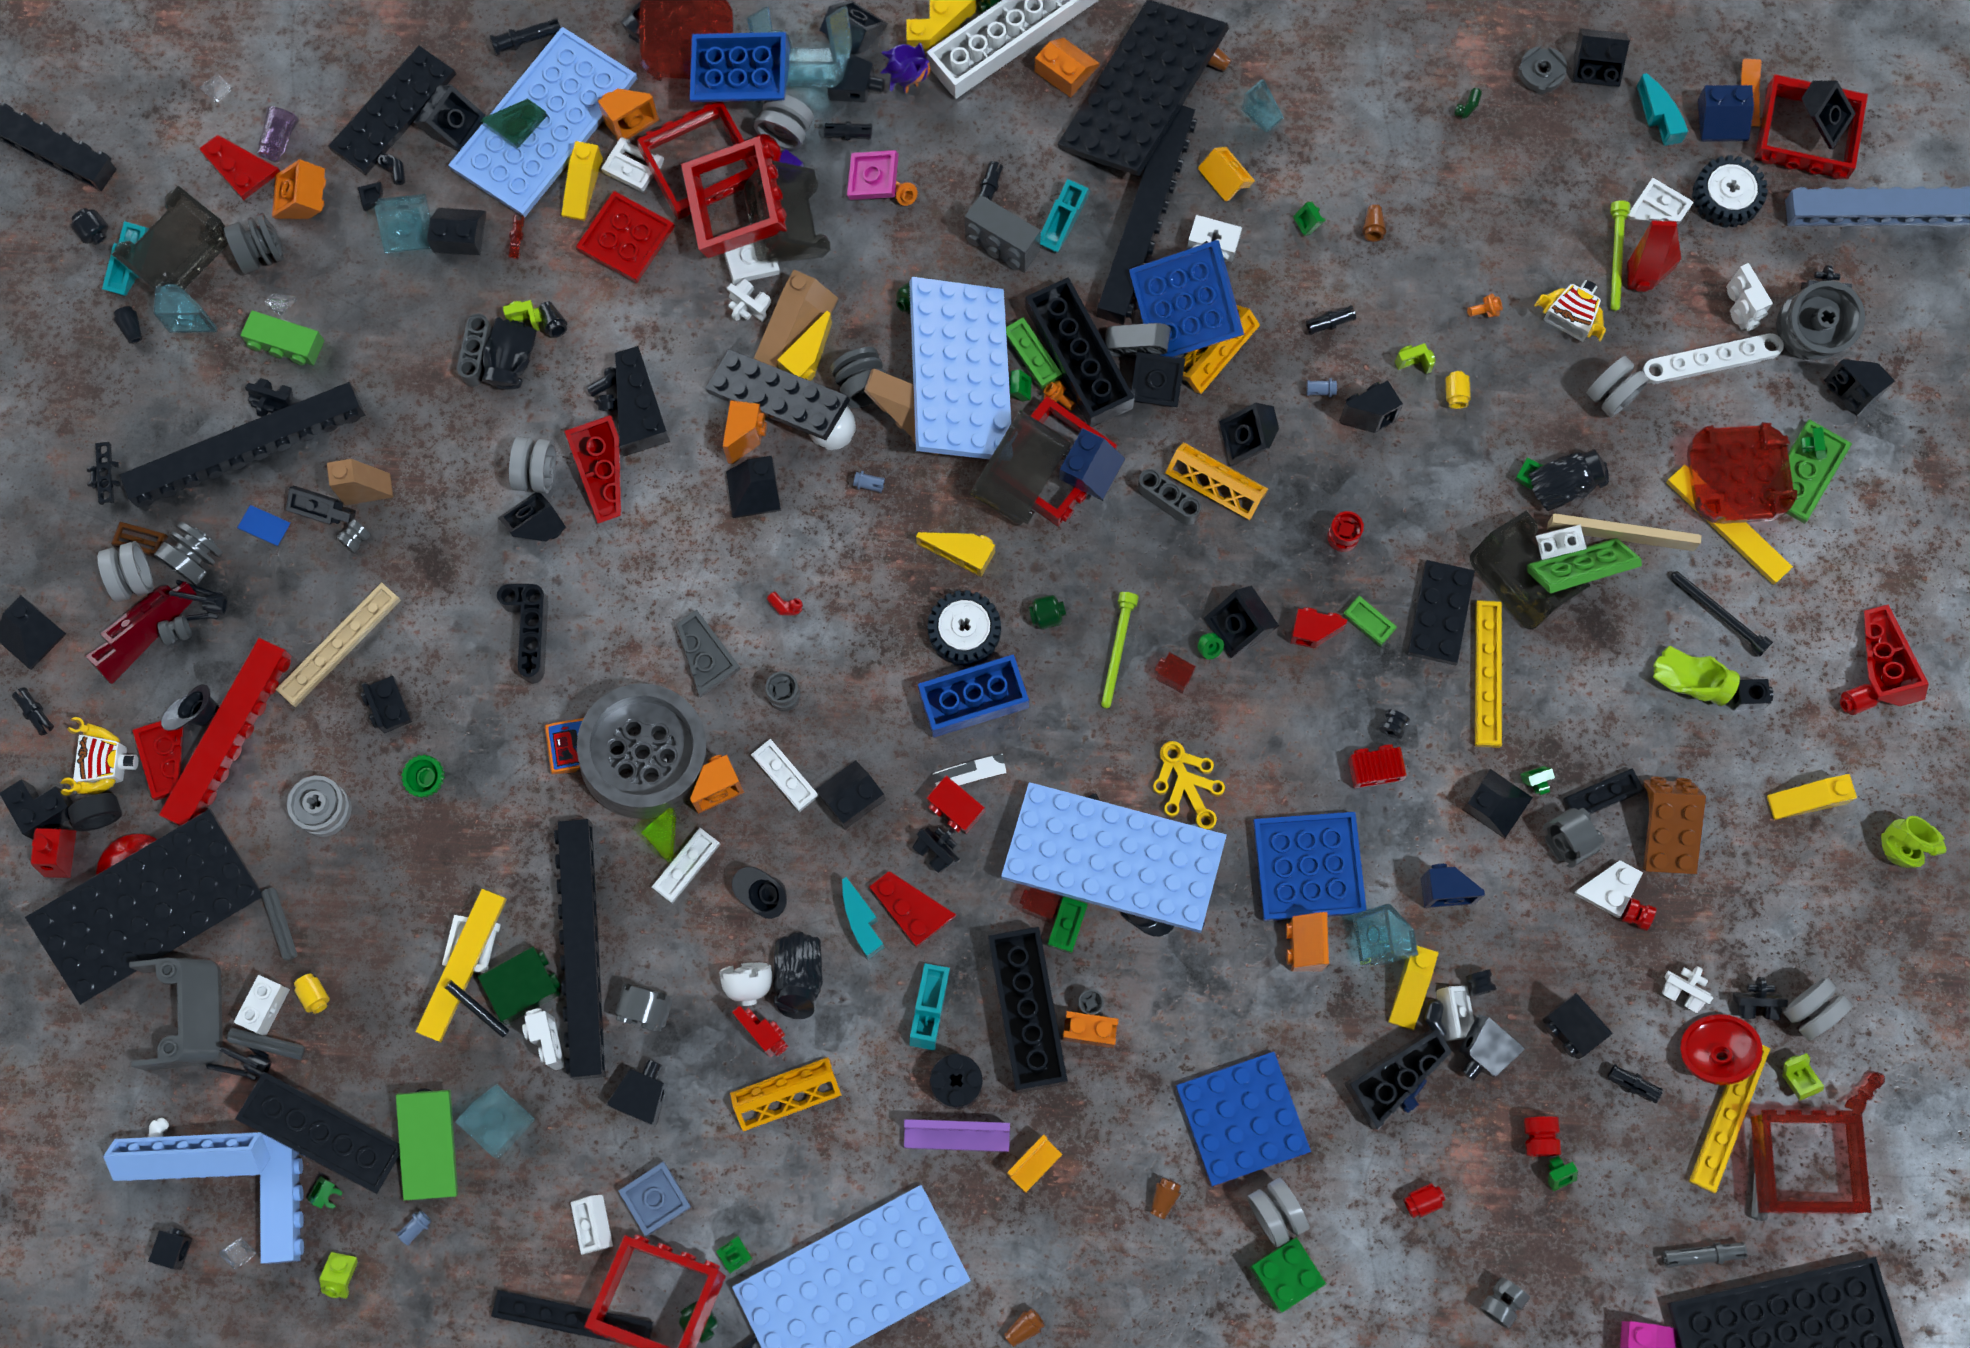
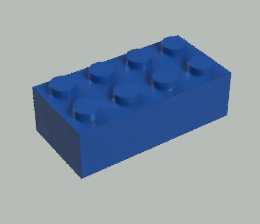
[918,654,1029,738]

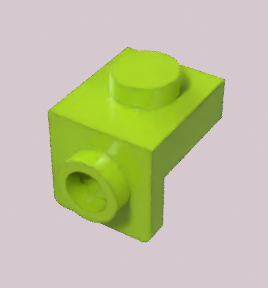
[503,300,542,331]
[1395,343,1435,374]
[1782,1053,1824,1101]
[319,1252,358,1298]

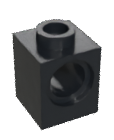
[1732,679,1773,710]
[148,1227,193,1270]

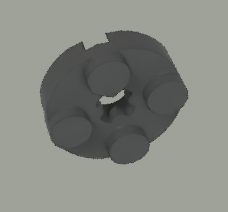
[1518,46,1567,95]

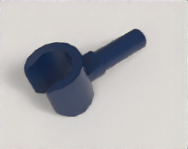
[1401,1079,1427,1113]

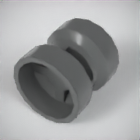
[336,519,371,553]
[158,615,192,646]
[1078,989,1104,1016]

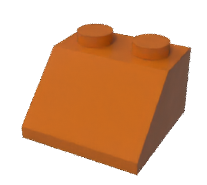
[1035,37,1100,98]
[598,88,659,141]
[272,159,326,219]
[723,400,767,464]
[690,755,744,814]
[1286,912,1329,972]

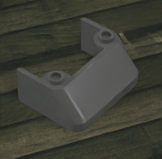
[129,958,223,1071]

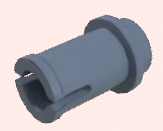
[1307,378,1337,398]
[853,471,885,493]
[396,1211,431,1246]

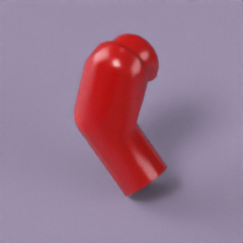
[766,591,803,616]

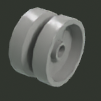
[754,95,814,150]
[1586,356,1650,418]
[509,437,556,493]
[97,541,154,603]
[287,775,352,837]
[1783,976,1853,1041]
[1247,1178,1310,1248]

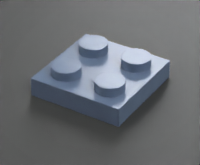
[618,1162,692,1237]

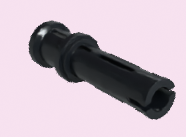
[489,18,561,56]

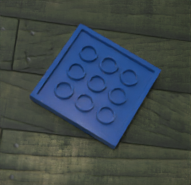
[1129,240,1244,357]
[1253,812,1367,921]
[1176,1052,1311,1187]

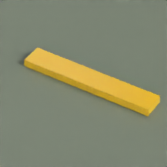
[1666,465,1793,585]
[1475,600,1502,748]
[416,889,507,1043]
[1689,1045,1771,1194]

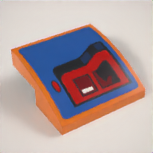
[545,718,584,774]

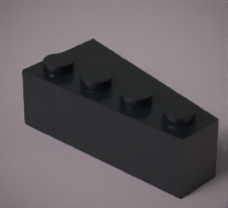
[615,346,670,457]
[1344,1029,1452,1130]

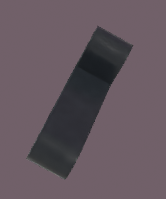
[497,584,548,684]

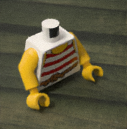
[1534,280,1606,342]
[61,717,139,796]

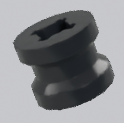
[1379,709,1410,739]
[1466,969,1497,997]

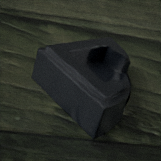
[358,181,383,211]

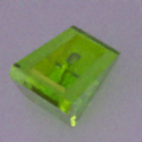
[641,808,677,863]

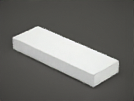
[751,739,819,812]
[652,828,720,904]

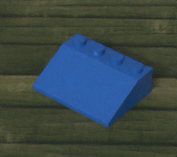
[690,32,790,102]

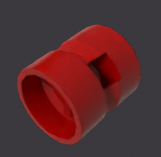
[1327,511,1364,552]
[1524,1117,1562,1157]

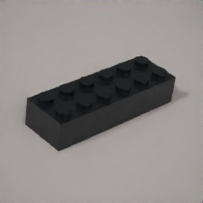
[1025,277,1134,428]
[988,927,1068,1093]

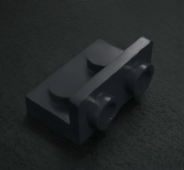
[360,675,412,734]

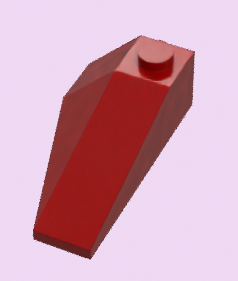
[1627,221,1681,292]
[564,415,621,524]
[1864,604,1929,707]

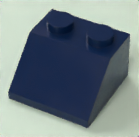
[1698,85,1754,141]
[1059,428,1125,501]
[1420,864,1485,908]

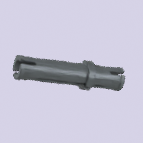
[1663,1242,1748,1268]

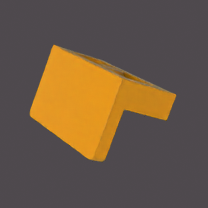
[1198,147,1255,201]
[1007,1135,1062,1193]

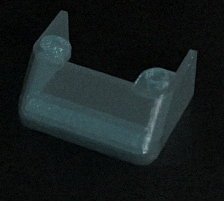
[747,6,852,88]

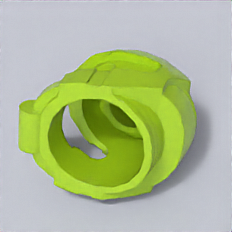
[1881,816,1947,868]

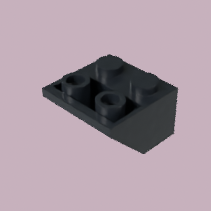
[1573,28,1630,87]
[1824,359,1895,416]
[1339,380,1403,433]

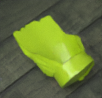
[1653,646,1740,707]

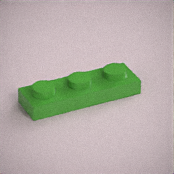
[1006,318,1062,389]

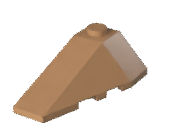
[754,270,839,368]
[864,369,938,456]

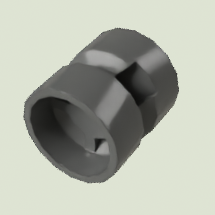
[765,671,801,711]
[1480,1277,1530,1329]

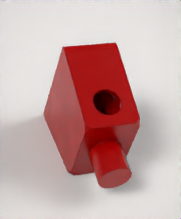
[31,828,77,878]

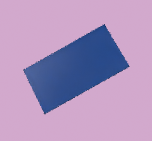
[237,505,290,546]

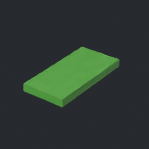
[1761,419,1852,524]
[1527,538,1642,593]
[396,1090,458,1200]

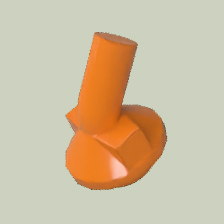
[895,180,918,206]
[1467,294,1503,317]
[1043,381,1076,411]

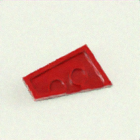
[199,135,280,201]
[132,721,184,801]
[869,871,957,948]

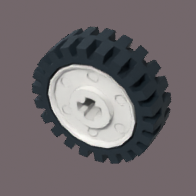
[1692,155,1768,228]
[928,590,1001,666]

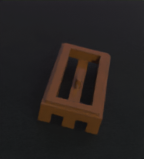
[111,522,168,558]

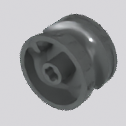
[1776,281,1865,361]

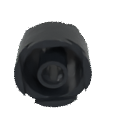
[930,1053,983,1109]

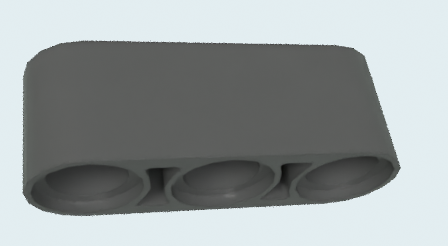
[457,313,492,387]
[1105,323,1171,357]
[1138,469,1201,525]

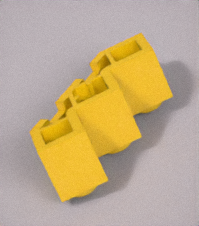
[906,0,976,54]

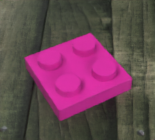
[847,150,899,200]

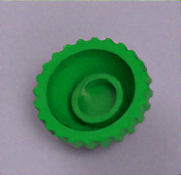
[401,755,445,798]

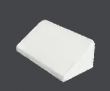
[1436,986,1474,1041]
[570,1195,613,1255]

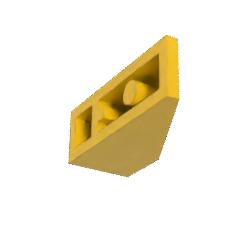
[561,141,603,221]
[777,311,832,381]
[916,532,995,577]
[1767,774,1857,820]
[1388,944,1439,1030]

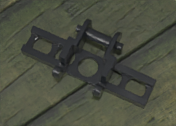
[87,442,120,505]

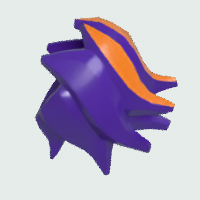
[880,43,931,93]

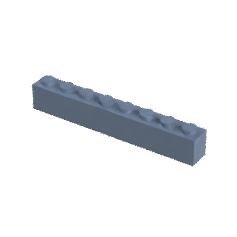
[1785,186,1970,226]

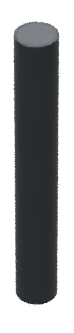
[444,980,509,1038]

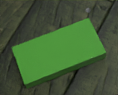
[1342,596,1397,647]

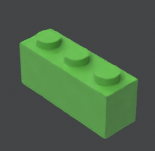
[240,311,325,366]

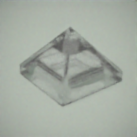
[200,72,233,103]
[265,294,297,316]
[219,1237,257,1270]

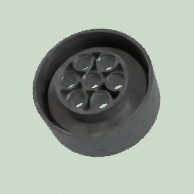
[577,683,706,819]

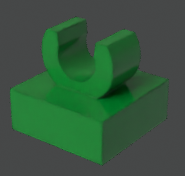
[1293,201,1326,236]
[1009,369,1032,402]
[1801,427,1827,459]
[1520,766,1555,795]
[1548,1156,1578,1192]
[307,1176,342,1209]
[716,1236,753,1274]

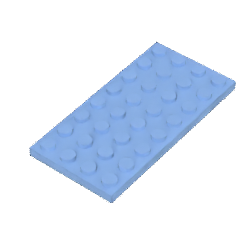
[448,27,637,218]
[909,277,1013,462]
[1001,782,1226,933]
[732,1185,971,1348]

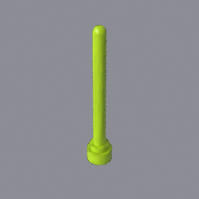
[1610,201,1630,311]
[1101,592,1139,709]

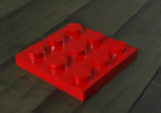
[576,191,675,283]

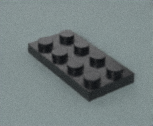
[1407,560,1475,665]

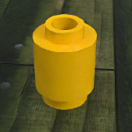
[1445,371,1471,409]
[294,974,330,1014]

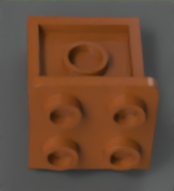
[1643,776,1706,874]

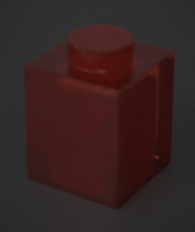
[1155,652,1196,694]
[1019,887,1060,924]

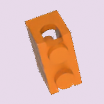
[1062,1011,1119,1048]

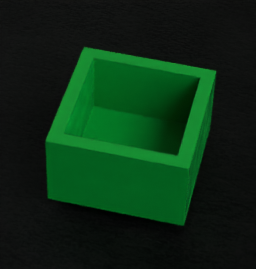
[1249,1237,1326,1313]

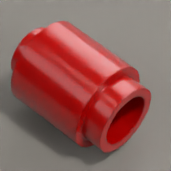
[1840,684,1880,715]
[1403,1183,1445,1218]

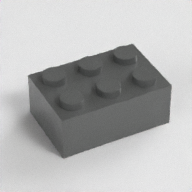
[965,194,1041,273]

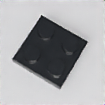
[1131,351,1185,407]

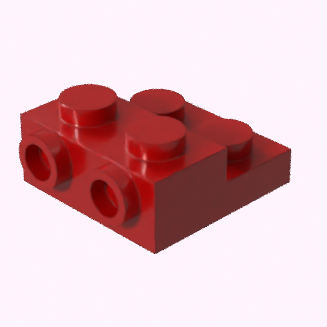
[732,1006,789,1058]

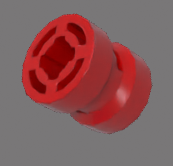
[1621,897,1656,931]

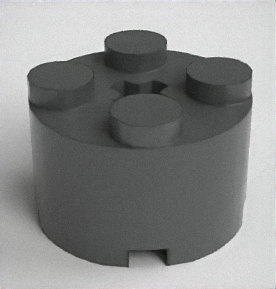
[1543,808,1605,868]
[615,983,674,1031]

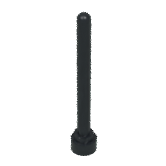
[1671,571,1773,657]

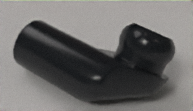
[378,154,405,185]
[587,367,616,397]
[1424,999,1448,1037]

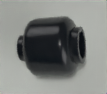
[71,208,108,245]

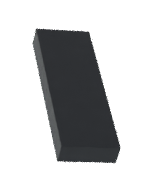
[1563,768,1644,815]

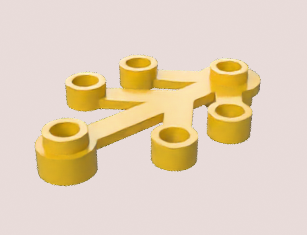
[1153,741,1225,830]

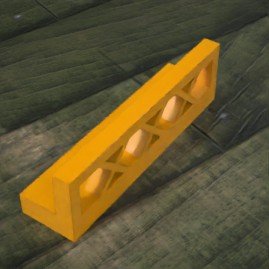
[1182,305,1260,394]
[1165,442,1268,520]
[730,1057,842,1132]

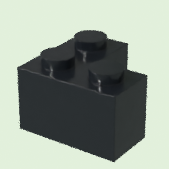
[0,779,73,840]

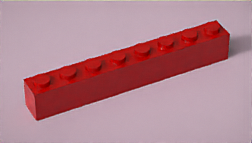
[159,638,292,826]

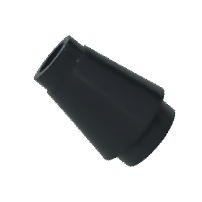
[539,301,567,338]
[113,306,143,344]

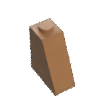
[327,459,393,506]

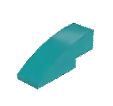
[1637,73,1688,146]
[1040,179,1090,253]
[102,221,154,296]
[842,877,885,960]
[909,963,950,1051]

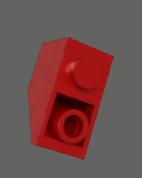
[1290,607,1347,649]

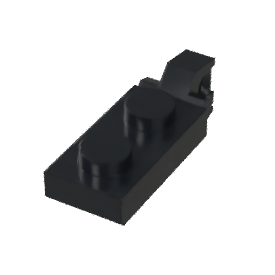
[286,485,356,524]

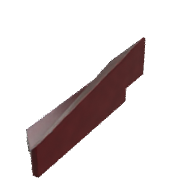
[85,582,197,684]

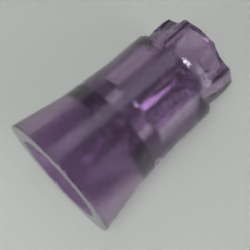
[257,106,299,162]

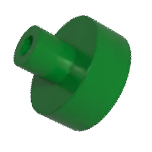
[1198,633,1224,659]

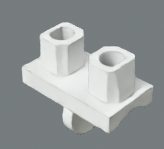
[727,279,771,322]
[1536,524,1587,560]
[1662,966,1713,1013]

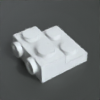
[1726,263,1773,331]
[522,1009,566,1070]

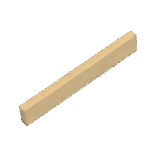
[1547,513,1702,551]
[275,582,401,707]

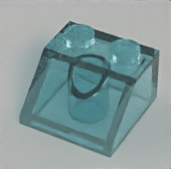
[375,194,431,253]
[154,284,218,333]
[1353,904,1418,965]
[456,1085,535,1159]

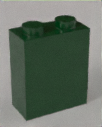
[478,946,561,1025]

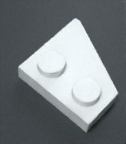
[1627,178,1693,224]
[1574,861,1643,918]

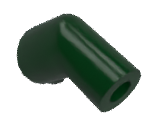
[1454,88,1482,119]

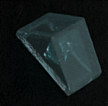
[1242,79,1284,132]

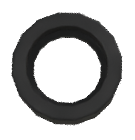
[68,793,122,831]

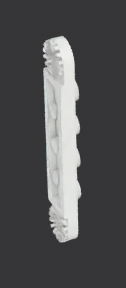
[1642,333,1784,384]

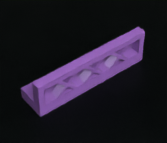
[904,1119,1010,1152]

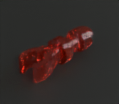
[509,213,525,259]
[1845,1072,1885,1117]

